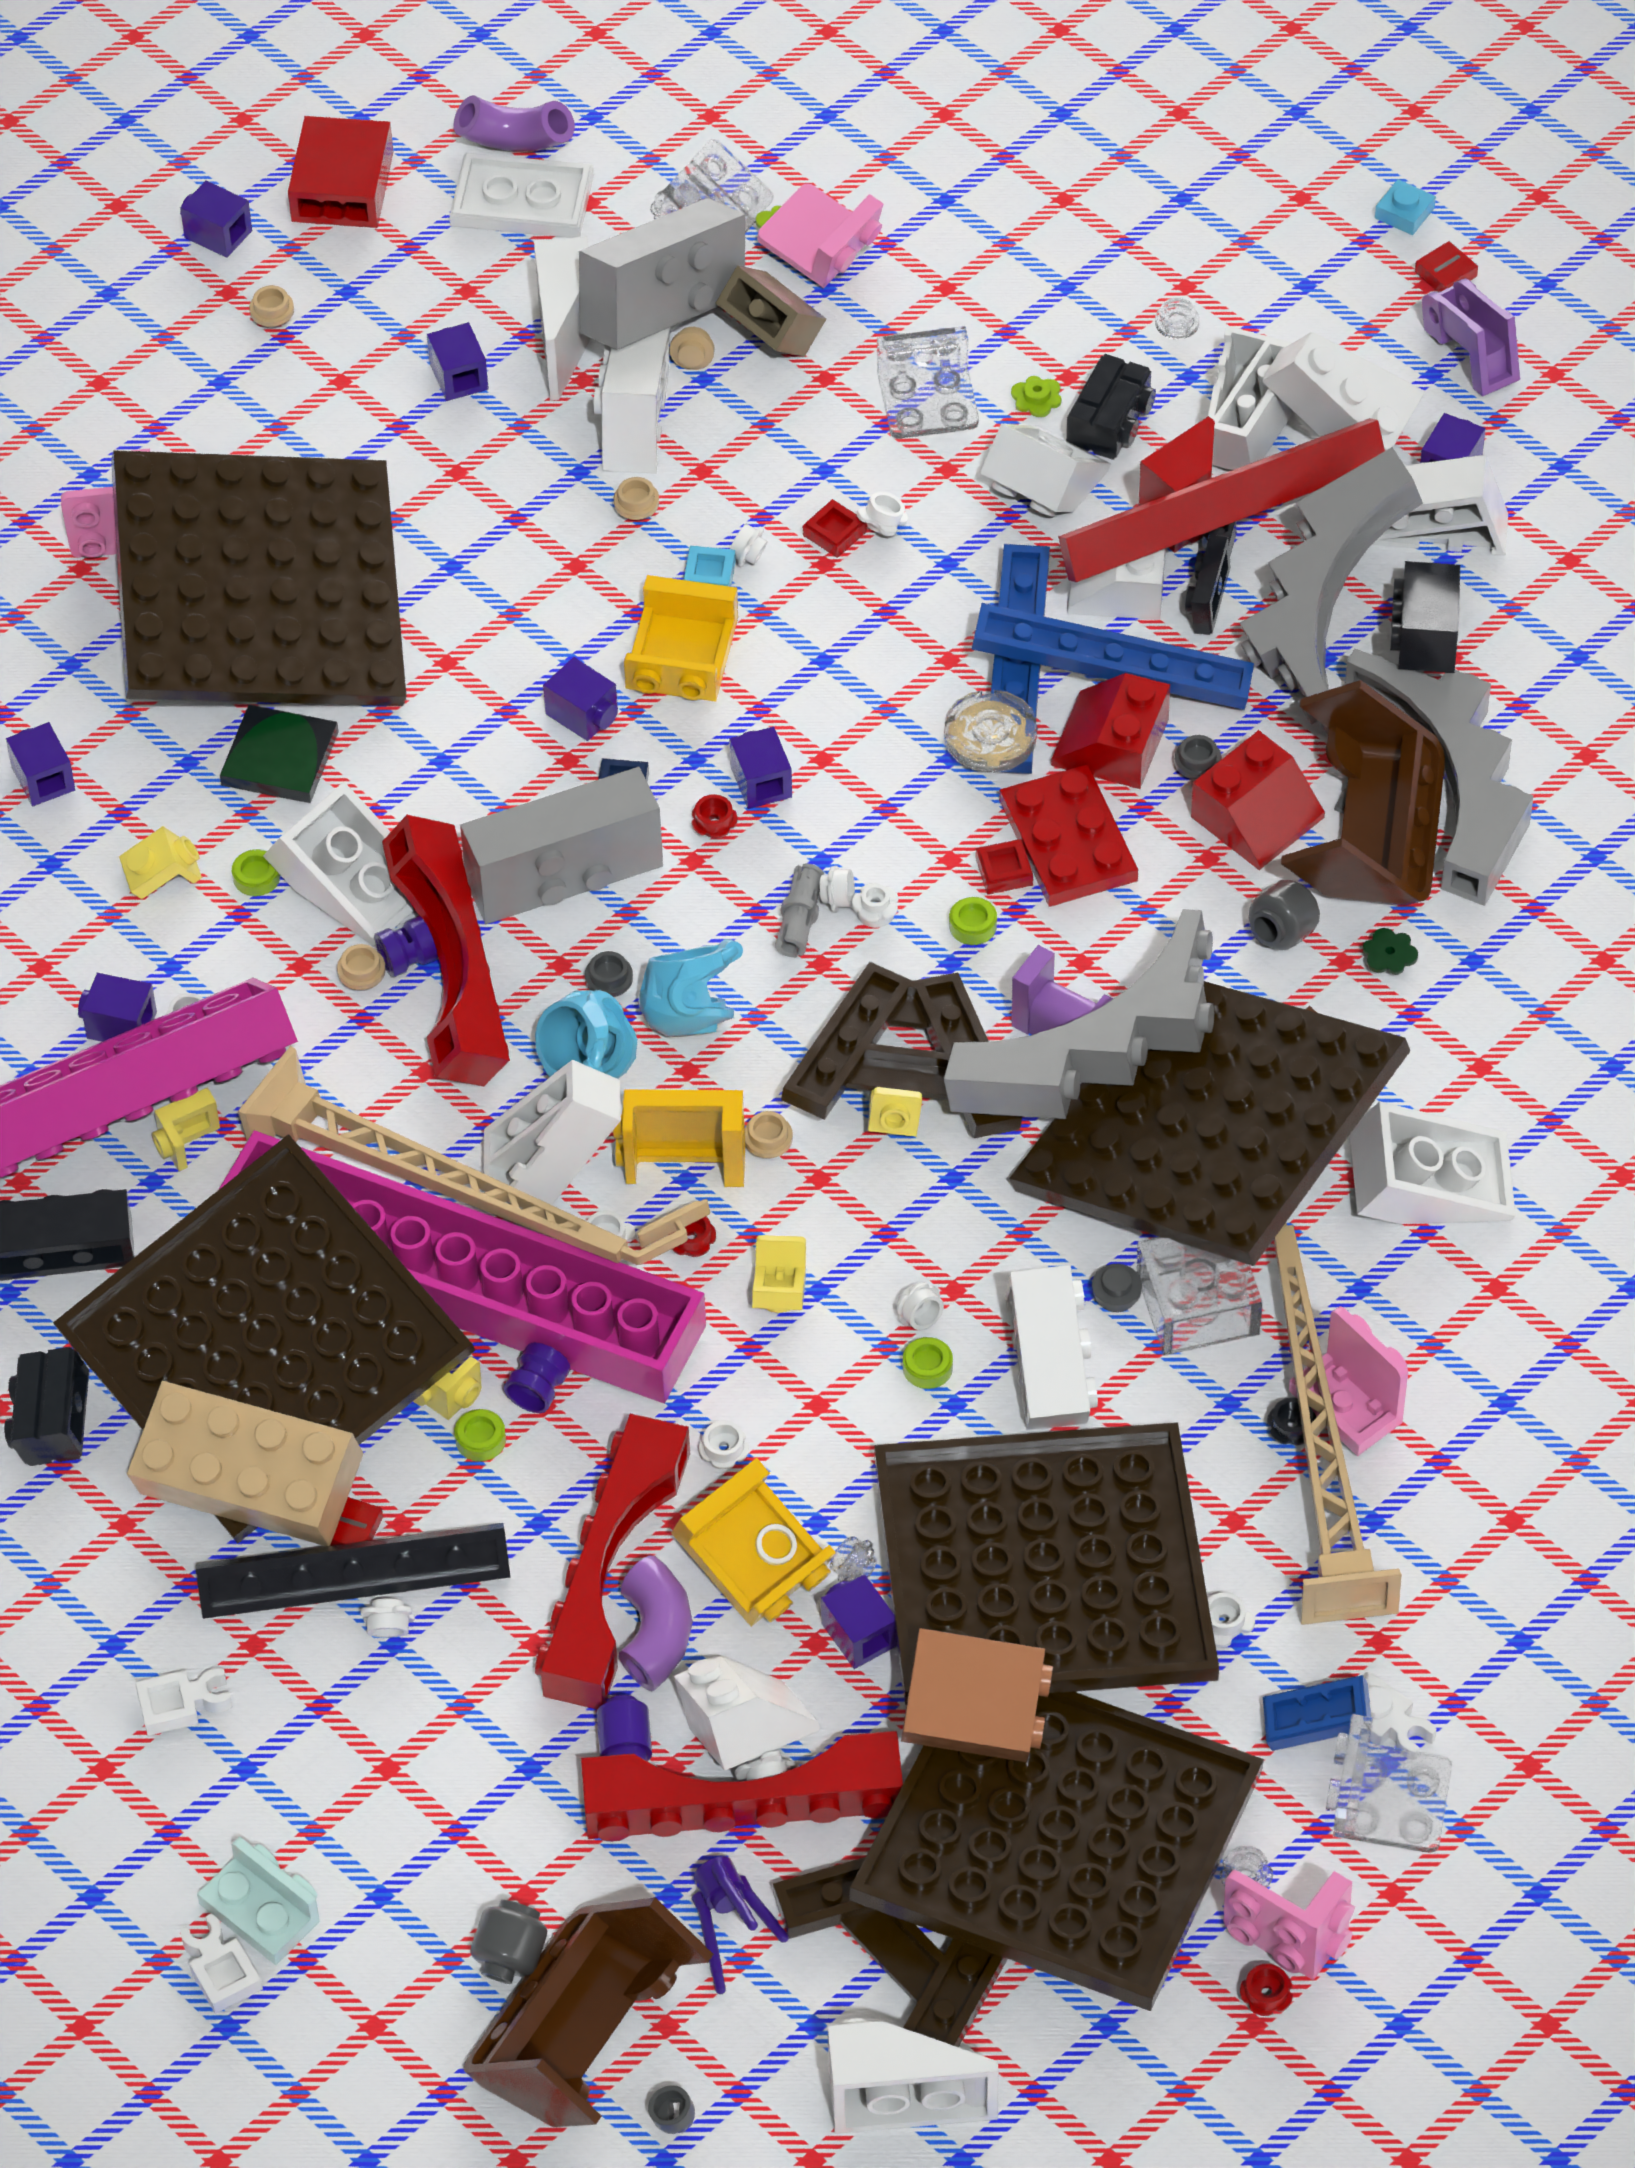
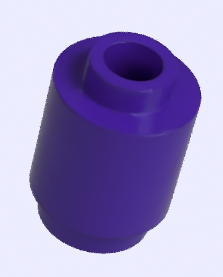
[596,1695,652,1761]

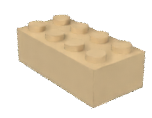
[127,1381,364,1546]

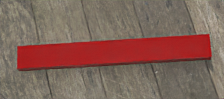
[1058,418,1385,582]

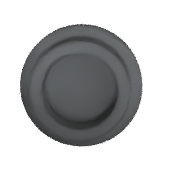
[1174,735,1222,779]
[585,951,633,997]
[1092,1264,1142,1312]

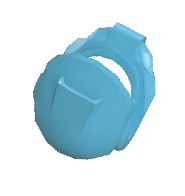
[639,939,743,1037]
[535,990,638,1079]

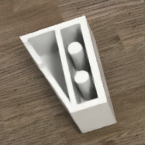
[1208,326,1294,470]
[594,328,670,474]
[484,1060,622,1230]
[1005,1265,1098,1430]

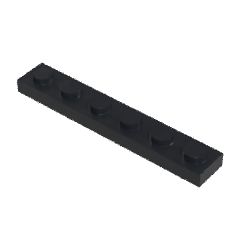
[196,1523,511,1619]

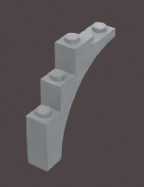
[1240,447,1423,735]
[1345,648,1534,906]
[944,909,1214,1119]

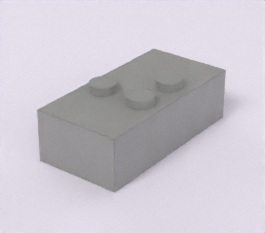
[579,198,745,350]
[460,767,663,925]

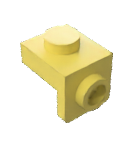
[119,826,202,899]
[152,1087,220,1172]
[868,1087,922,1137]
[752,1235,806,1313]
[413,1356,482,1420]

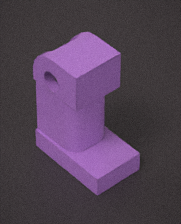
[1422,278,1520,397]
[1012,945,1113,1035]

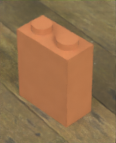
[901,1628,1053,1762]

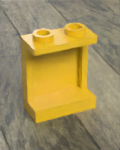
[624,575,739,702]
[613,1089,746,1187]
[671,1458,836,1627]

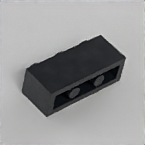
[1390,561,1461,673]
[0,1189,135,1281]

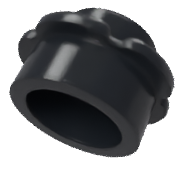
[1267,1398,1317,1446]

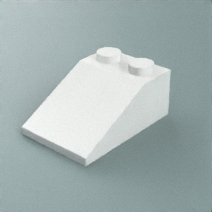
[534,236,591,401]
[263,782,415,946]
[1350,1101,1516,1224]
[828,2018,999,2134]

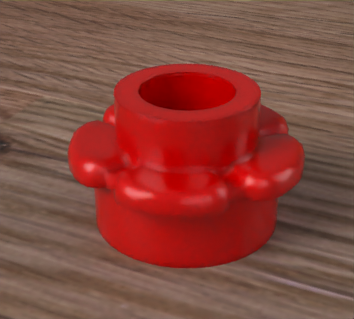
[691,794,738,838]
[669,1216,716,1257]
[1240,1964,1293,2016]

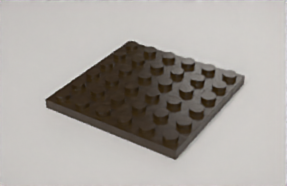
[111,450,407,706]
[1009,981,1411,1266]
[53,1134,476,1544]
[874,1422,1219,1705]
[849,1692,1264,2011]

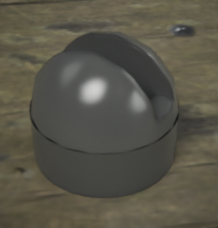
[648,2086,695,2134]

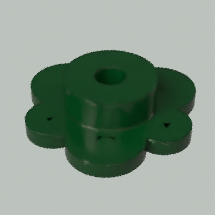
[1363,928,1418,975]

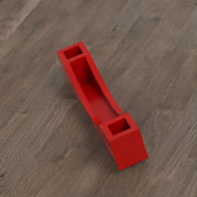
[382,814,510,1087]
[535,1413,690,1710]
[581,1731,903,1842]

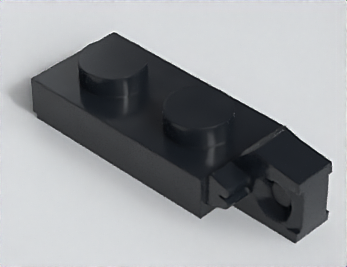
[1185,521,1237,635]

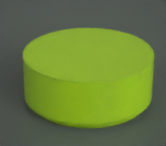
[232,849,280,896]
[949,897,997,945]
[903,1337,953,1389]
[454,1409,506,1461]

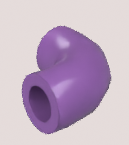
[454,95,575,152]
[619,1555,693,1691]

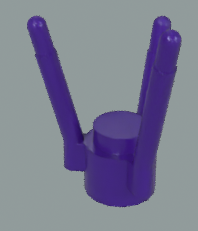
[692,1856,789,1994]

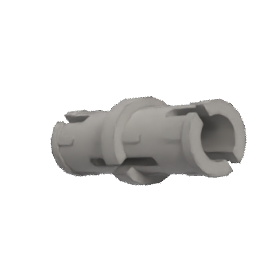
[775,863,824,958]

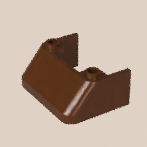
[1281,680,1445,905]
[464,1897,714,2127]

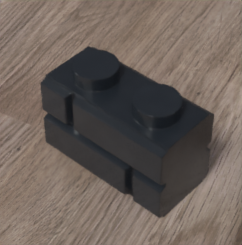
[1066,354,1156,460]
[4,1347,89,1466]

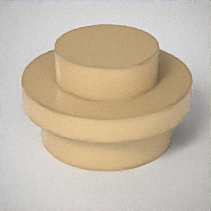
[249,285,294,327]
[670,327,715,370]
[614,477,659,520]
[337,944,386,990]
[745,1111,793,1158]

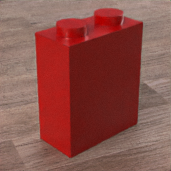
[288,116,394,228]

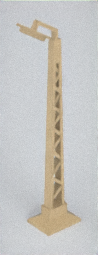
[238,1045,710,1265]
[1274,1223,1402,1625]

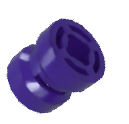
[374,916,438,978]
[503,1342,571,1414]

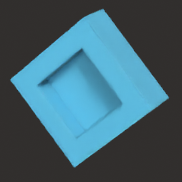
[1375,179,1436,235]
[684,546,736,587]

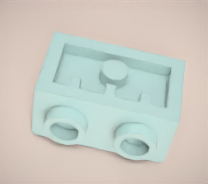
[197,1837,320,1965]

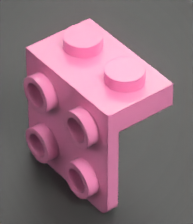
[757,184,883,288]
[61,448,150,557]
[1289,1306,1408,1456]
[1223,1870,1355,1980]

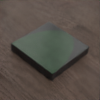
[220,704,339,803]

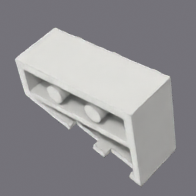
[1262,332,1425,451]
[1372,455,1508,556]

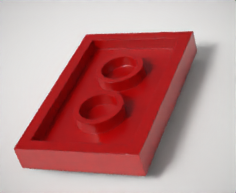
[999,764,1139,907]

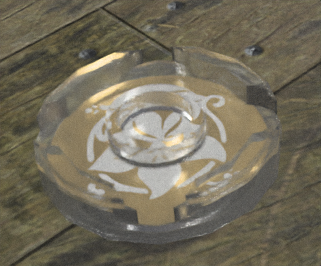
[944,690,1038,773]

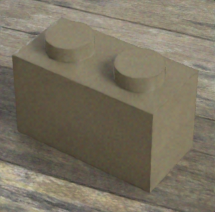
[716,265,826,357]

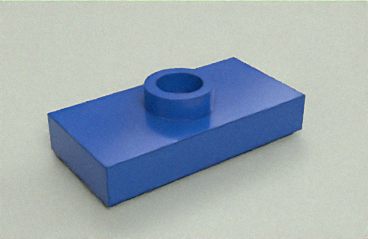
[1263,1675,1373,1751]

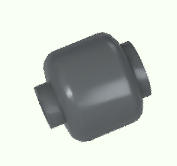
[1248,880,1320,950]
[470,1900,547,1984]

